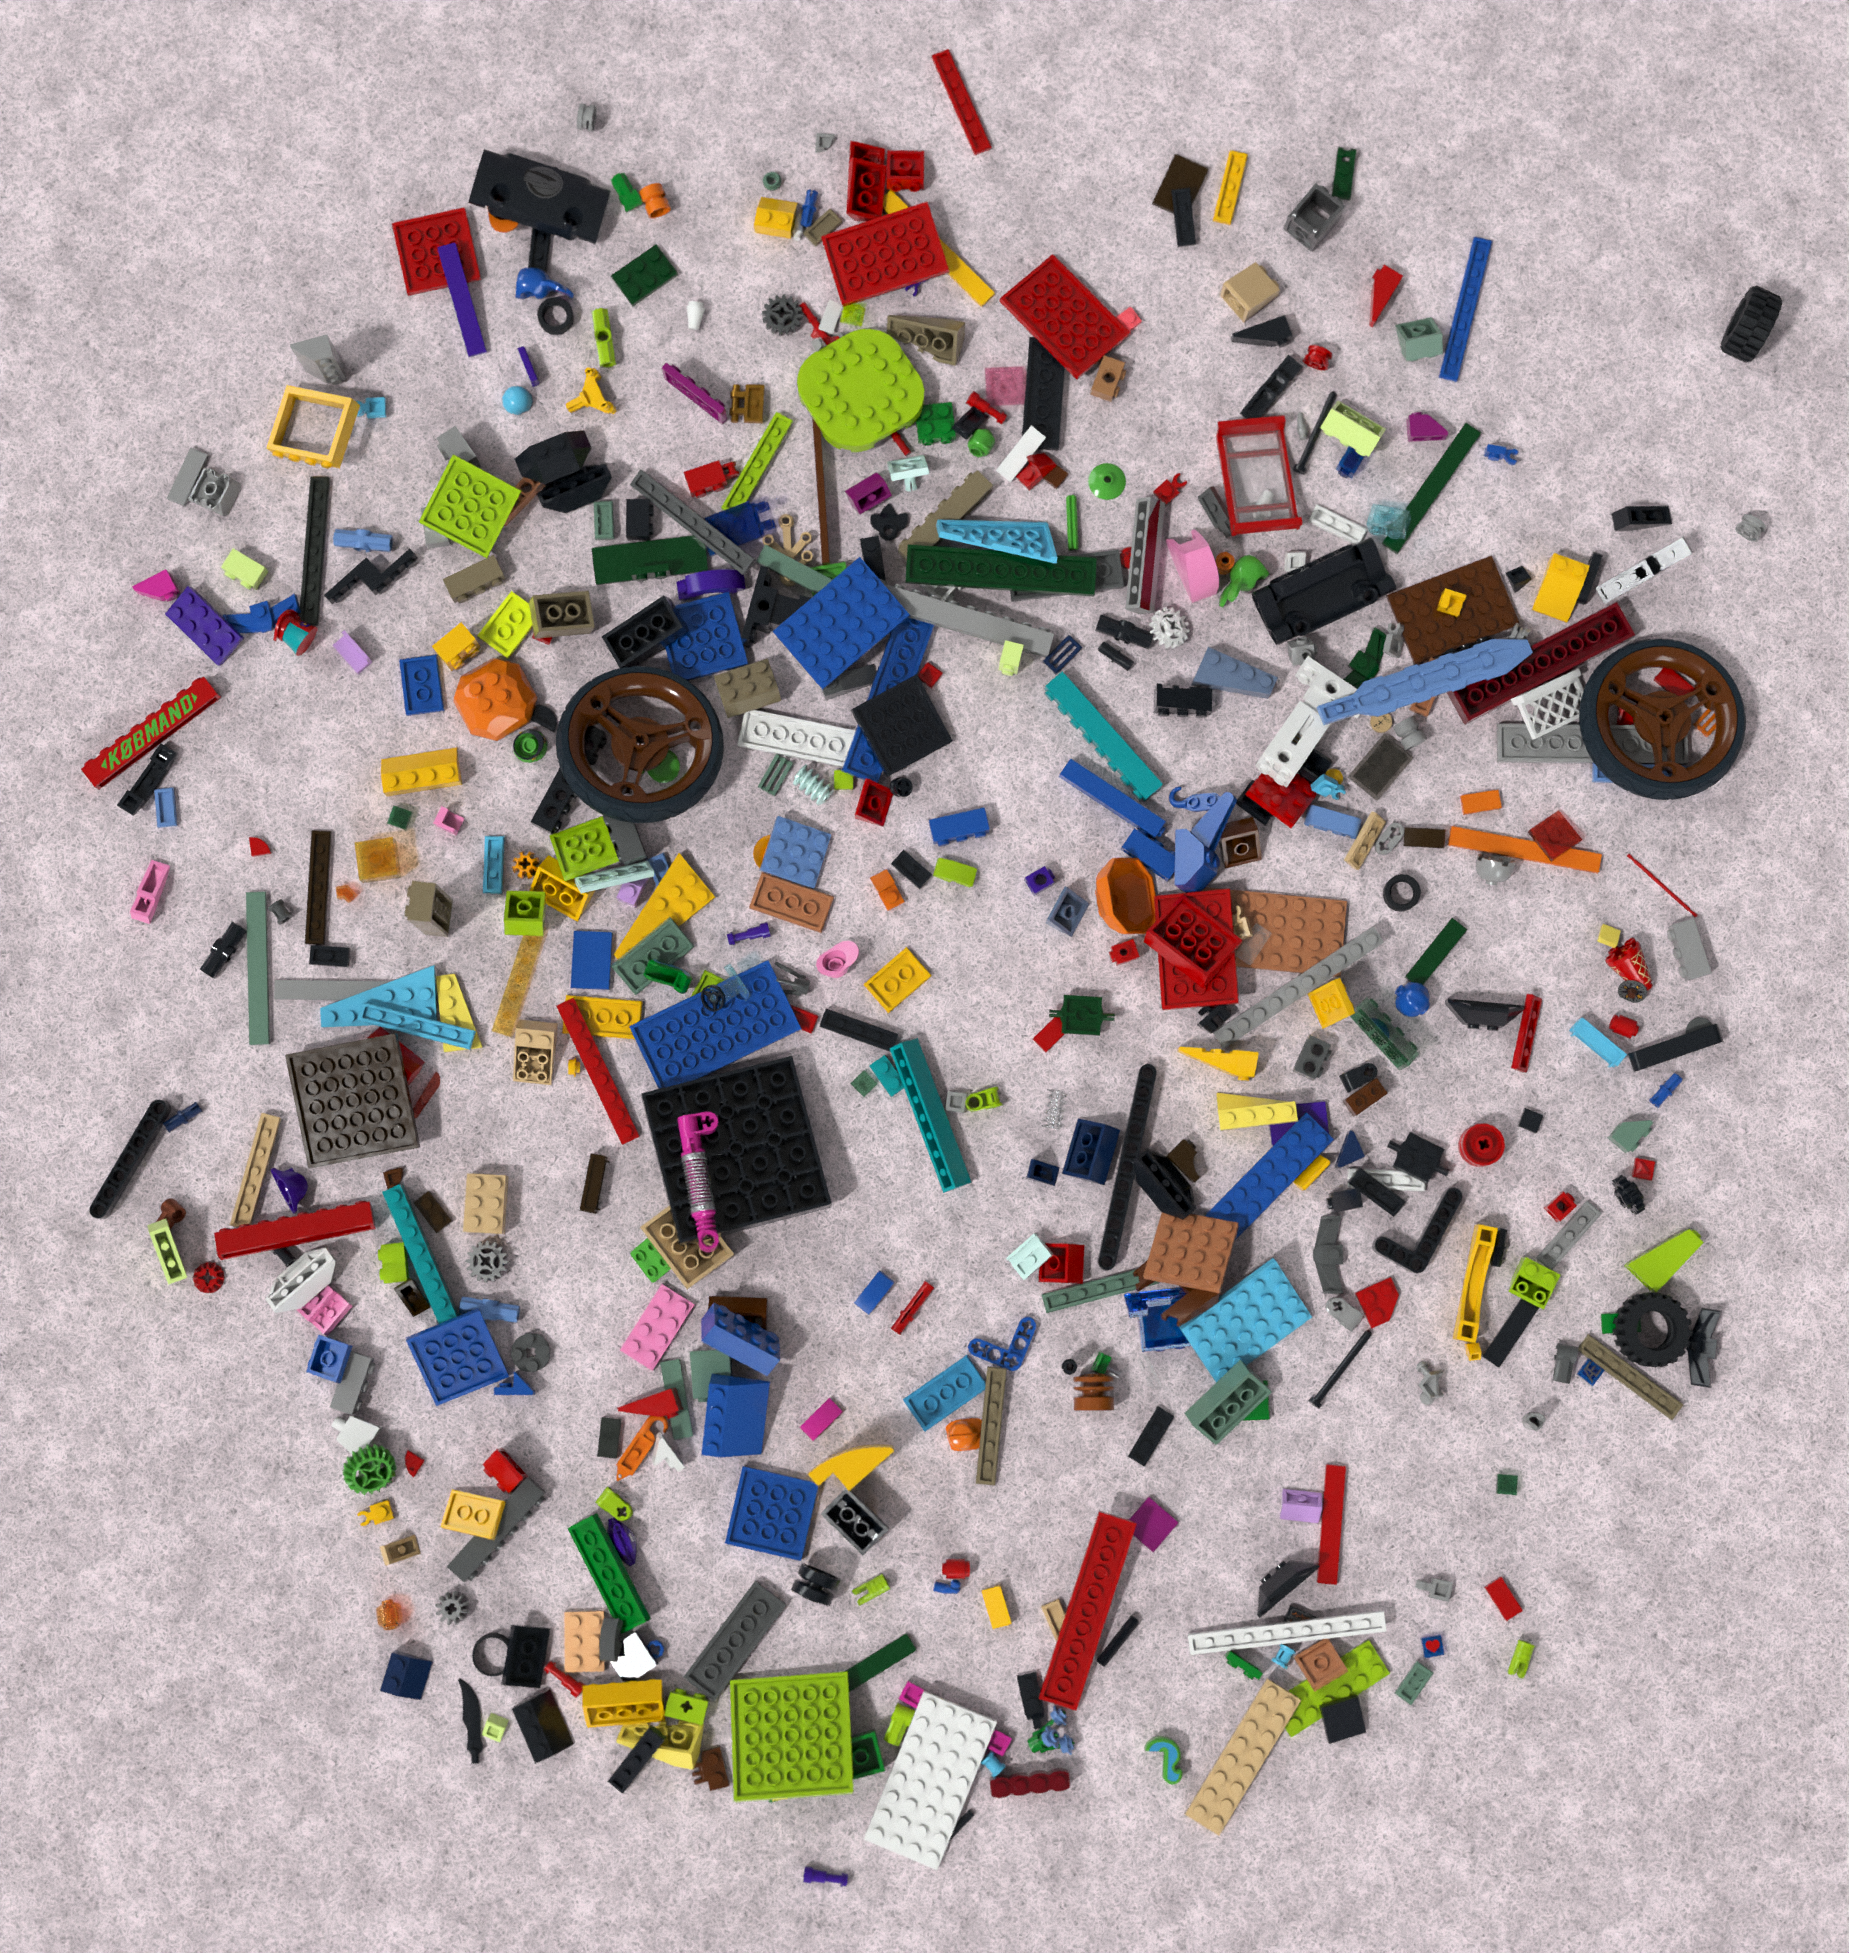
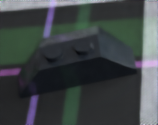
[514,430,592,485]
[536,463,612,513]
[1445,998,1525,1031]
[1134,1148,1197,1220]
[1257,1560,1320,1618]

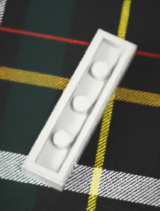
[1347,1168,1425,1191]

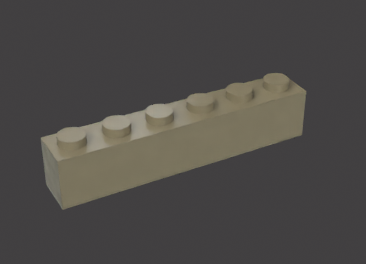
[898,470,993,560]

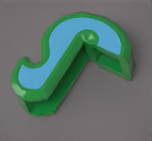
[643,959,693,994]

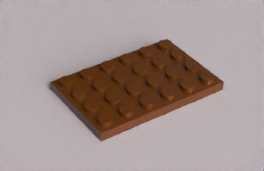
[1386,555,1520,665]

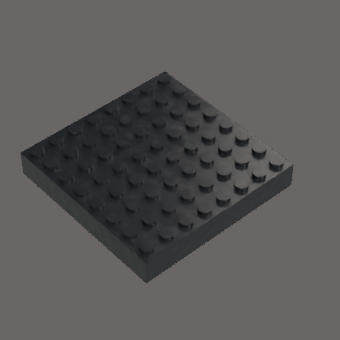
[641,1056,832,1247]

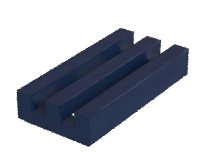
[1043,635,1083,675]

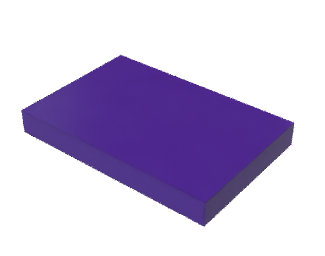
[1269,1101,1329,1145]

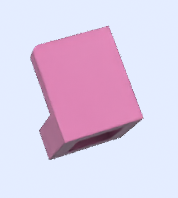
[433,806,464,835]

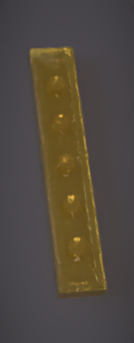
[492,927,546,1037]

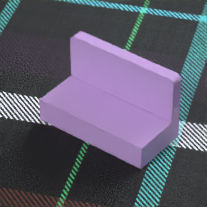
[332,630,372,674]
[1280,1489,1322,1523]

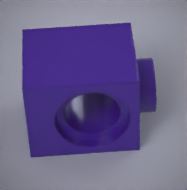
[1024,866,1055,896]

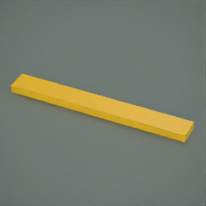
[883,190,995,307]

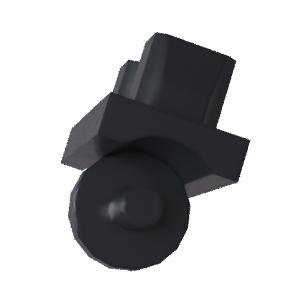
[1197,1005,1232,1034]

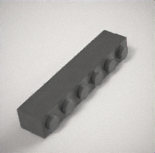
[446,1477,546,1582]

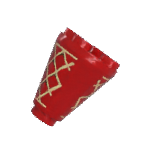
[1605,937,1653,991]

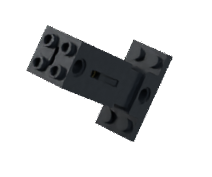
[741,566,811,648]

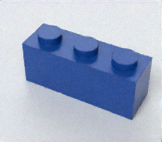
[929,807,990,847]
[1120,828,1175,882]

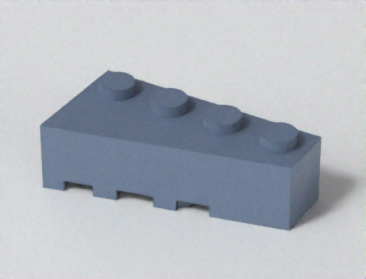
[1191,647,1278,699]

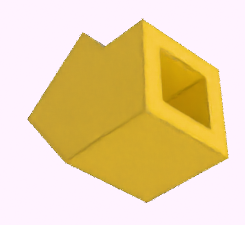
[1465,1343,1482,1361]

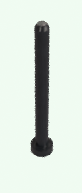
[1293,391,1336,475]
[1308,1330,1372,1409]

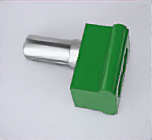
[1091,1352,1121,1379]

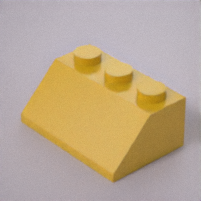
[529,855,595,922]

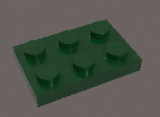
[611,244,678,307]

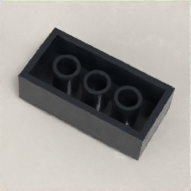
[602,595,689,668]

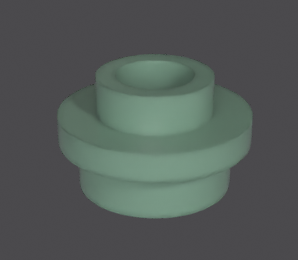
[763,172,781,191]

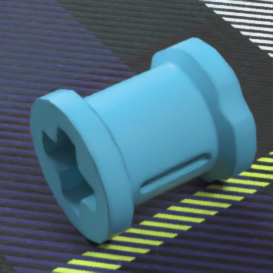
[1271,1644,1296,1669]
[981,1751,1006,1777]

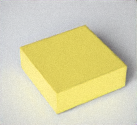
[1597,924,1621,948]

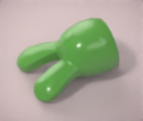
[1219,555,1269,608]

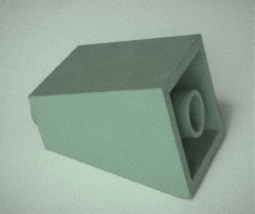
[690,1350,732,1402]

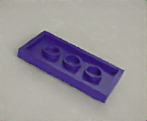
[165,586,244,666]

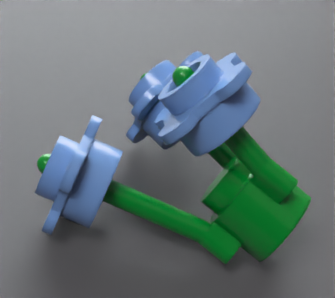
[1027,1706,1075,1755]

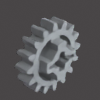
[465,1240,509,1283]

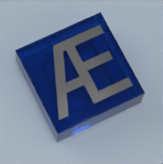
[1577,1359,1604,1386]

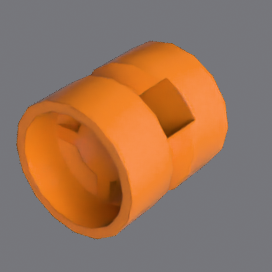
[639,183,671,219]

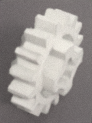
[1149,607,1190,649]

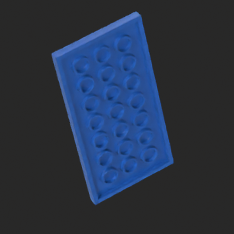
[629,960,802,1089]

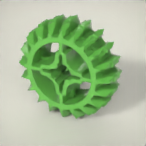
[343,1444,396,1495]

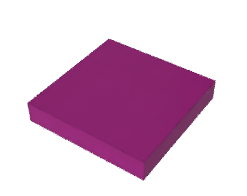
[1129,1496,1178,1552]

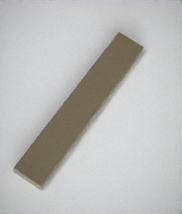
[1578,1334,1683,1420]
[976,1366,1007,1486]

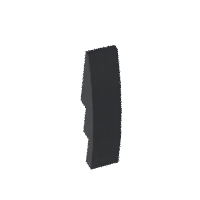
[1239,355,1303,419]

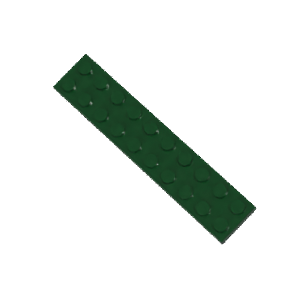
[905,544,1097,597]

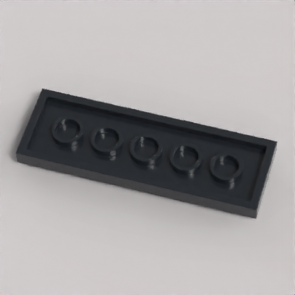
[1022,337,1065,451]

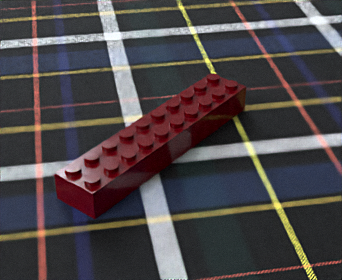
[1446,602,1635,725]

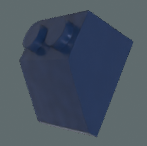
[380,1650,433,1700]

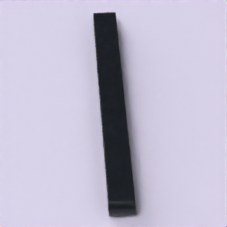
[1097,1064,1157,1271]

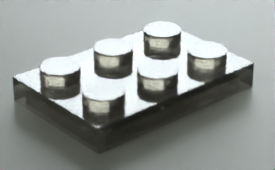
[1348,733,1414,801]

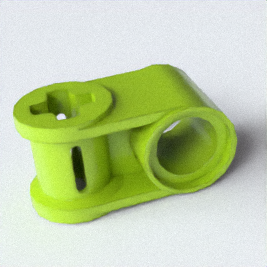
[965,1087,1003,1112]
[595,1486,633,1521]

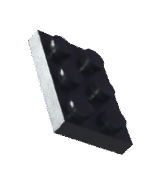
[501,1624,550,1688]

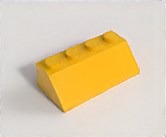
[381,747,462,797]
[582,1679,666,1728]

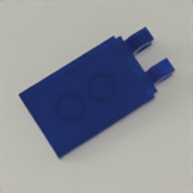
[704,501,776,556]

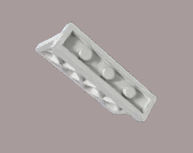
[1511,668,1584,740]

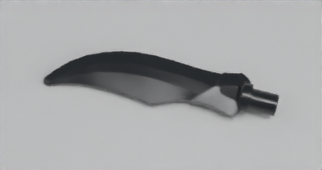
[458,1678,483,1764]

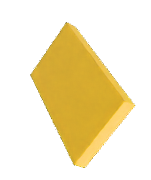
[562,995,643,1040]

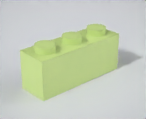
[147,1219,187,1285]

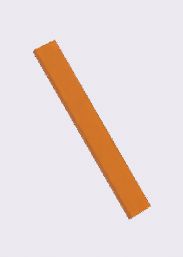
[1448,826,1602,874]

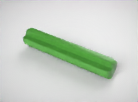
[1066,495,1078,551]

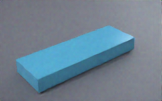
[483,836,505,894]

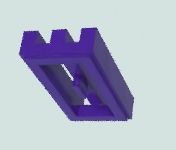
[517,346,540,387]

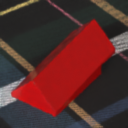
[846,141,887,221]

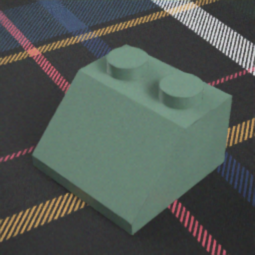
[1395,317,1443,361]

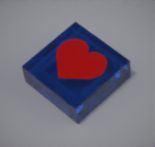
[1421,1635,1444,1658]

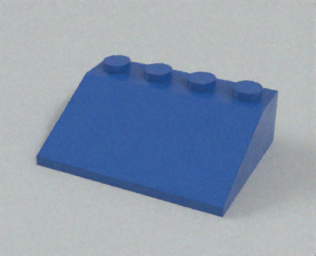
[701,1374,770,1458]

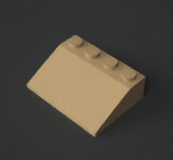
[640,1206,734,1290]

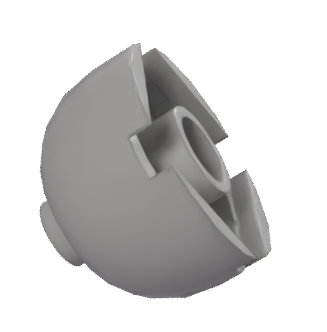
[1476,854,1515,885]

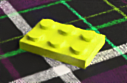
[477,591,533,659]

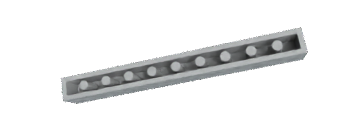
[880,579,1054,658]

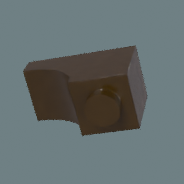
[1166,1139,1200,1183]

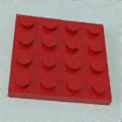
[392,207,481,296]

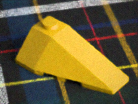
[1178,1047,1259,1081]

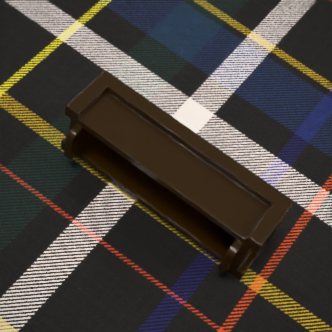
[580,1153,610,1214]

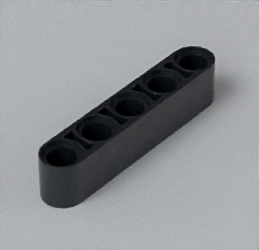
[1628,1023,1724,1072]

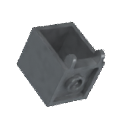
[1283,183,1345,252]

